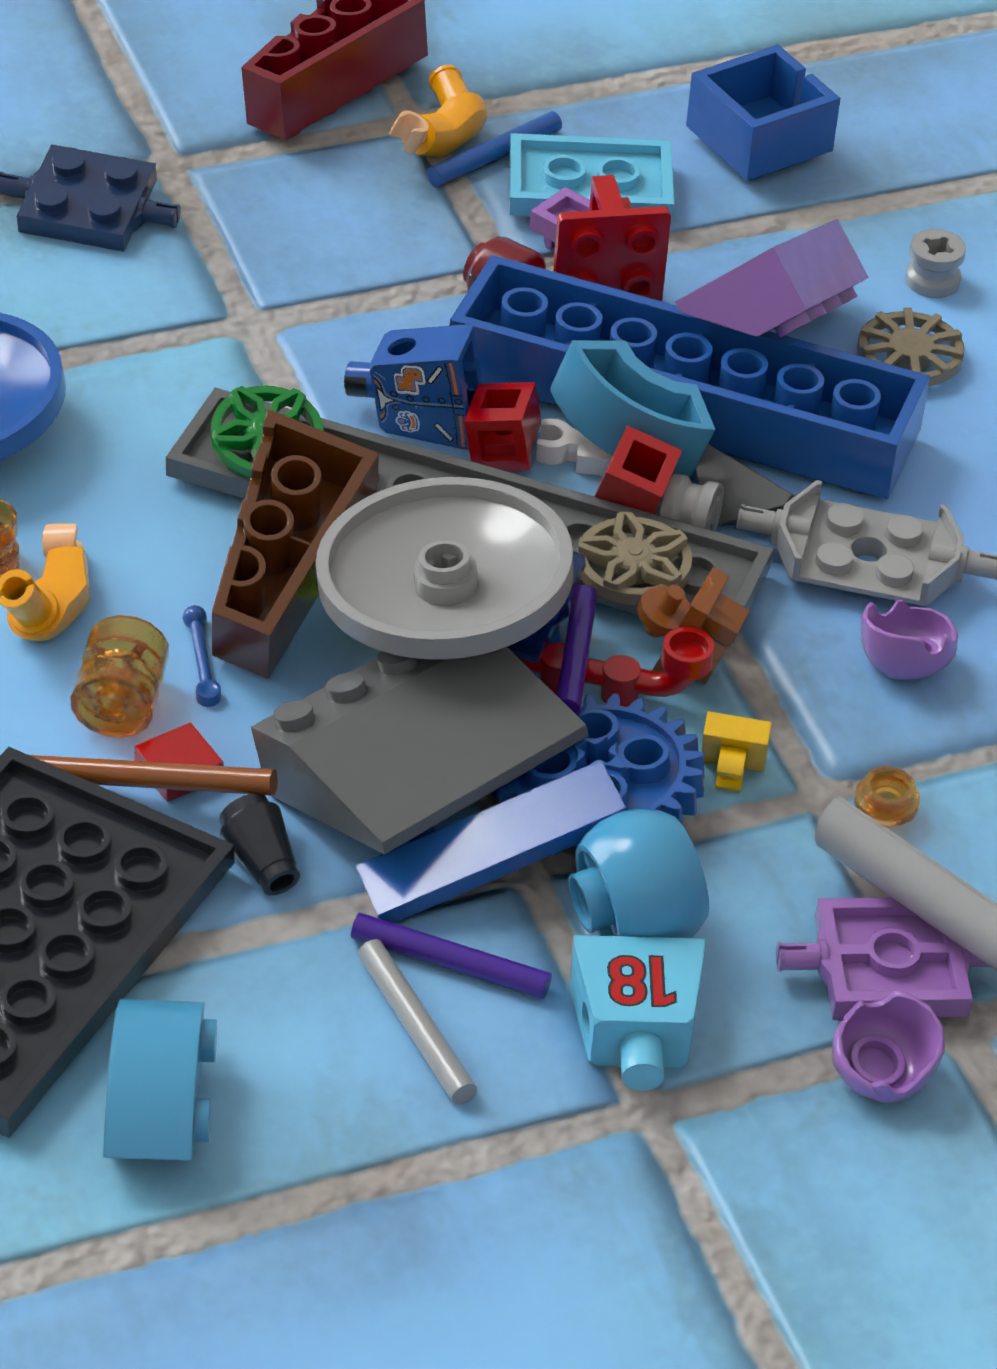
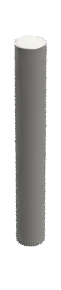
[358,939,477,1104]

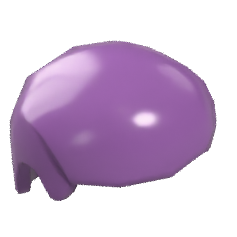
[861,599,958,680]
[832,991,945,1103]

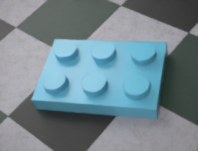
[509,133,674,222]

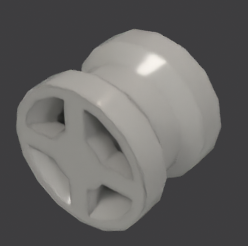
[905,229,966,298]
[660,473,724,531]

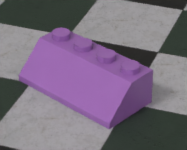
[675,219,869,338]

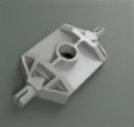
[736,480,997,606]

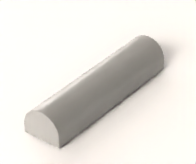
[815,796,997,971]

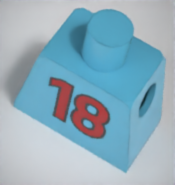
[569,935,705,1091]

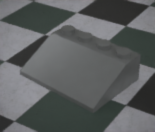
[251,647,589,855]

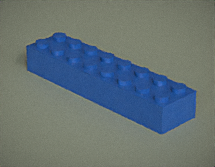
[449,255,930,499]

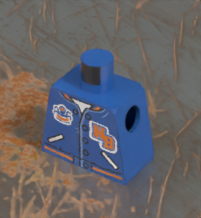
[344,325,482,450]

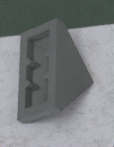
[696,444,796,527]

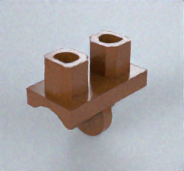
[637,567,750,684]

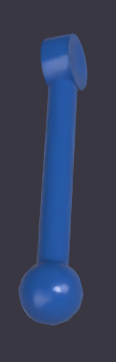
[182,605,221,707]

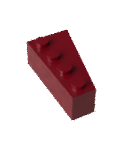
[241,0,428,140]

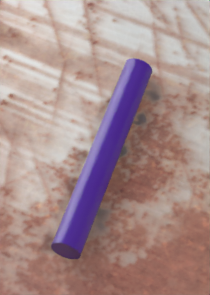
[557,585,597,716]
[351,912,552,999]

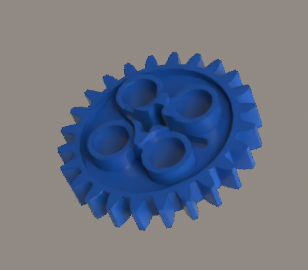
[494,693,705,855]

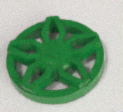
[211,386,324,479]

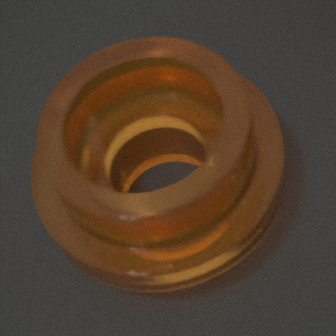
[854,766,920,827]

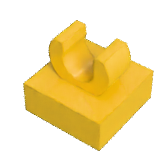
[702,711,772,793]

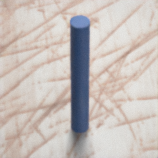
[427,111,562,187]

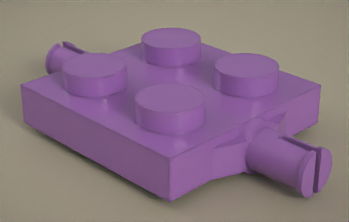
[776,897,990,1020]

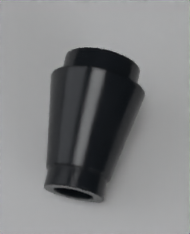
[219,793,300,895]

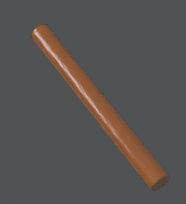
[30,755,278,796]

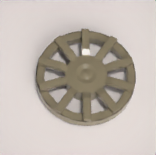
[857,308,964,386]

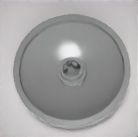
[316,477,574,659]

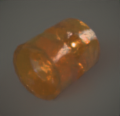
[70,615,169,738]

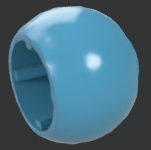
[568,808,710,938]

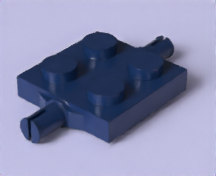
[0,144,181,252]

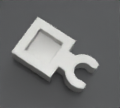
[536,419,612,477]

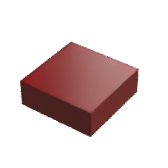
[134,722,224,802]

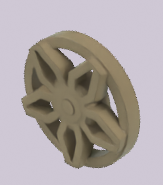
[576,512,692,605]

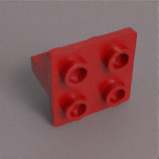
[553,175,671,301]

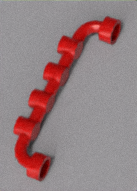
[507,627,714,707]

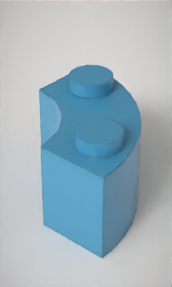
[550,340,715,477]
[103,999,217,1161]

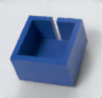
[686,44,841,181]

